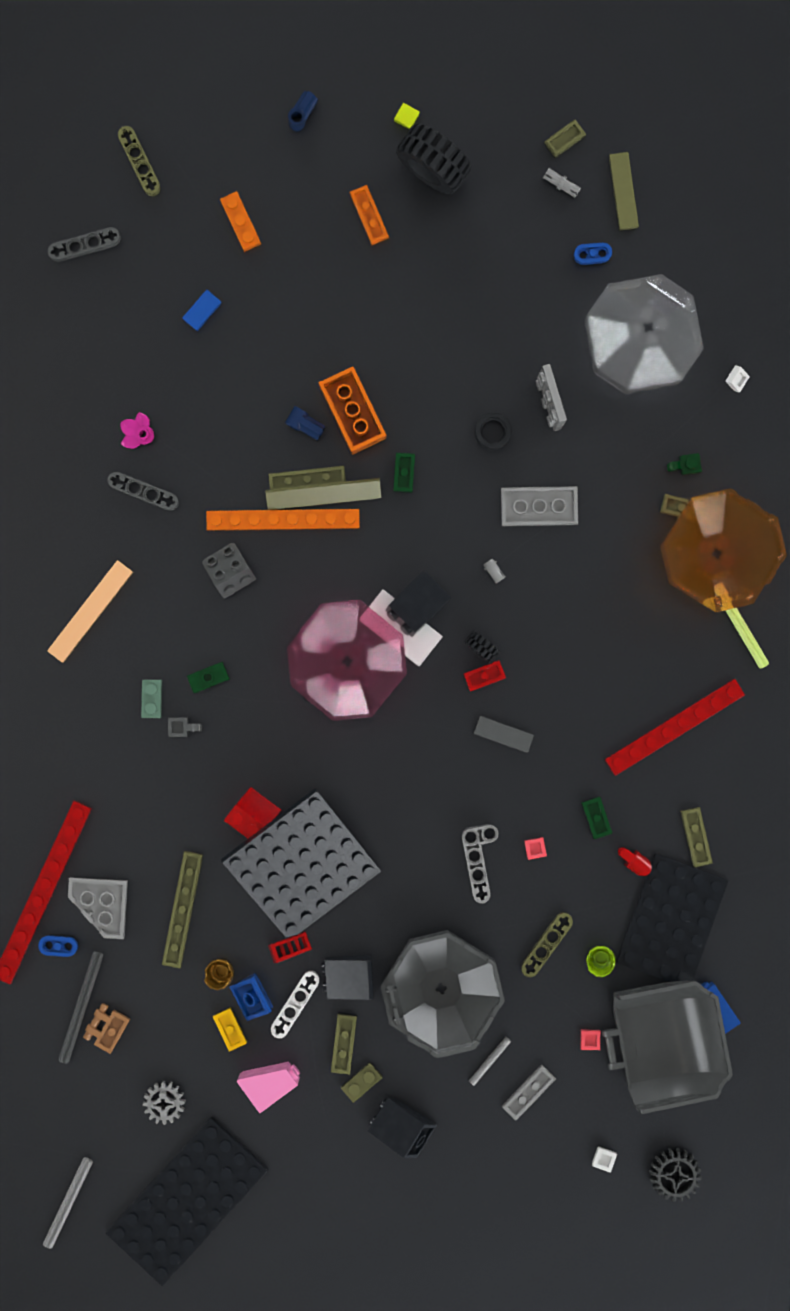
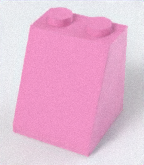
[237,1061,300,1113]

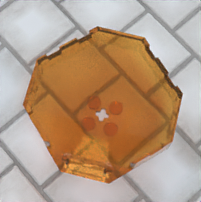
[660,488,787,613]

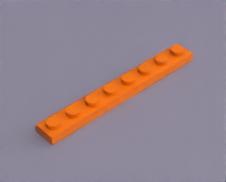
[206,509,360,531]

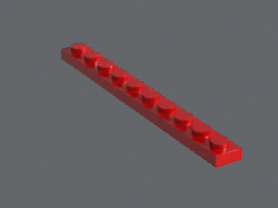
[0,801,92,985]

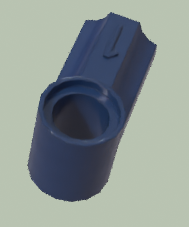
[288,90,318,131]
[285,406,326,441]

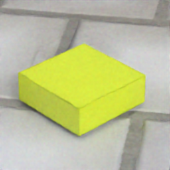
[394,103,420,129]

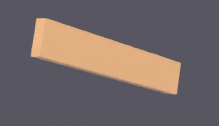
[47,560,133,663]

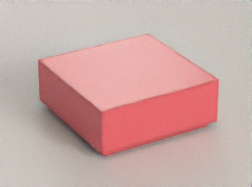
[524,837,547,860]
[580,1029,601,1050]

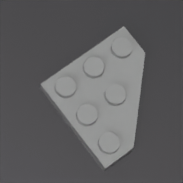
[68,877,128,939]

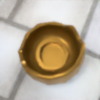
[204,959,234,990]

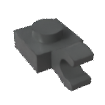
[168,718,202,737]

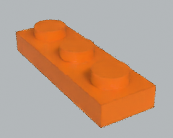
[220,191,261,252]

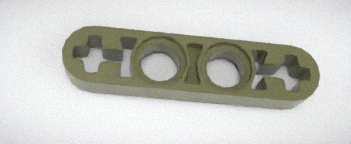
[118,126,161,196]
[521,912,573,977]

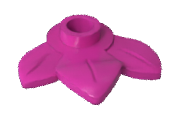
[120,412,154,449]

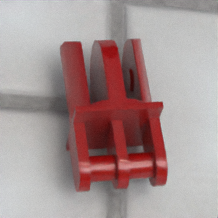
[618,847,652,876]

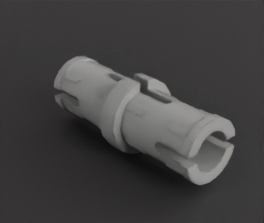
[543,168,581,198]

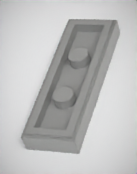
[502,1064,556,1120]

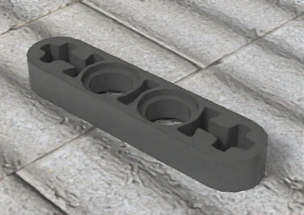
[48,227,121,262]
[107,472,179,511]

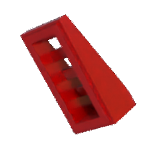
[268,931,312,963]

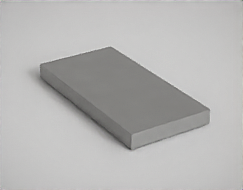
[501,486,578,526]

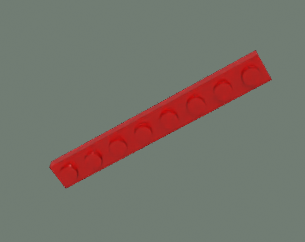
[604,679,745,776]

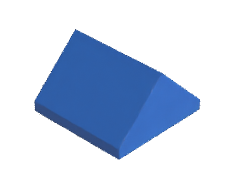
[230,973,273,1021]

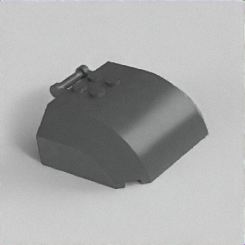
[602,981,733,1114]

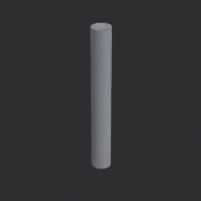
[469,1036,511,1086]

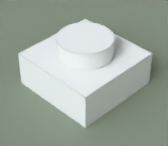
[726,365,750,393]
[592,1146,617,1173]

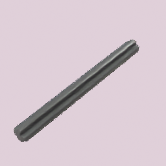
[58,951,103,1064]

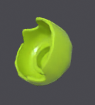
[586,946,616,977]

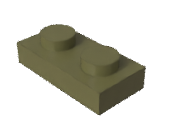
[341,1062,383,1103]

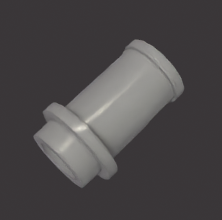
[483,558,506,583]

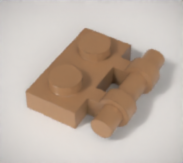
[83,1003,131,1054]

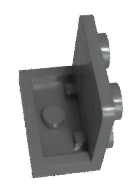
[202,543,256,599]

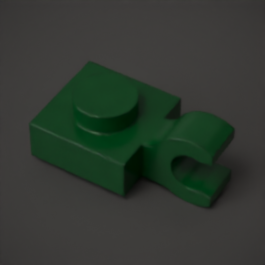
[667,453,702,475]

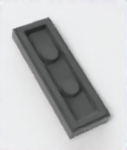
[473,716,534,753]

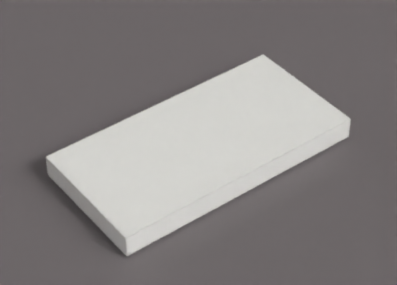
[359,590,443,666]

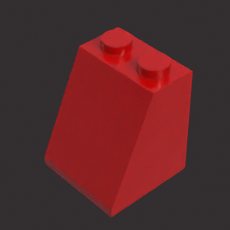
[224,787,281,838]

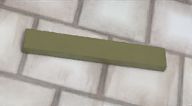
[265,478,382,510]
[162,851,204,969]

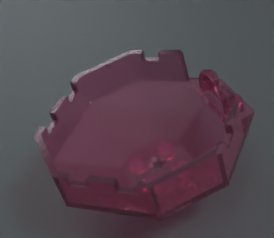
[287,600,407,721]

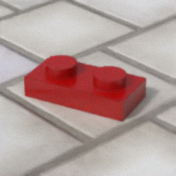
[463,660,506,692]

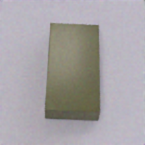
[544,119,586,158]

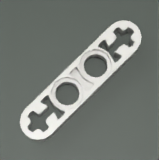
[271,971,320,1038]

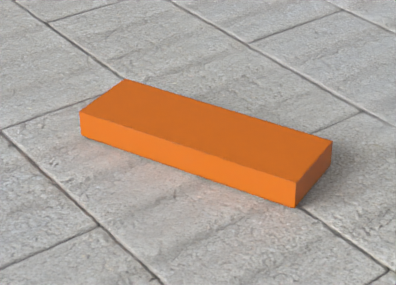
[349,185,389,245]

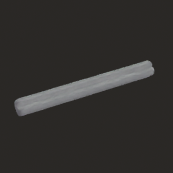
[43,1157,93,1249]

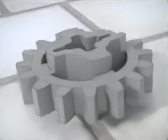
[143,1081,186,1125]

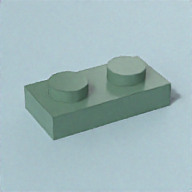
[141,680,162,718]

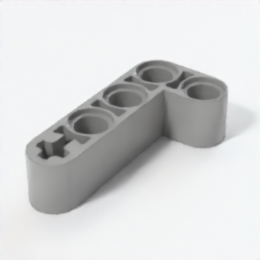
[462,824,498,903]

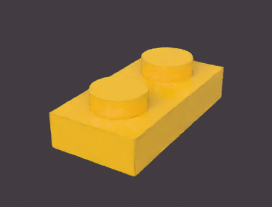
[213,1007,247,1052]

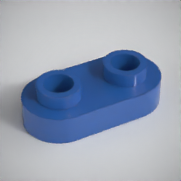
[574,242,612,265]
[38,935,78,957]

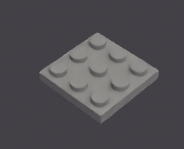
[536,364,567,431]

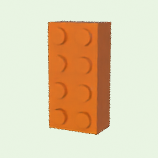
[318,366,386,455]

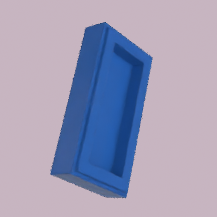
[182,290,222,331]

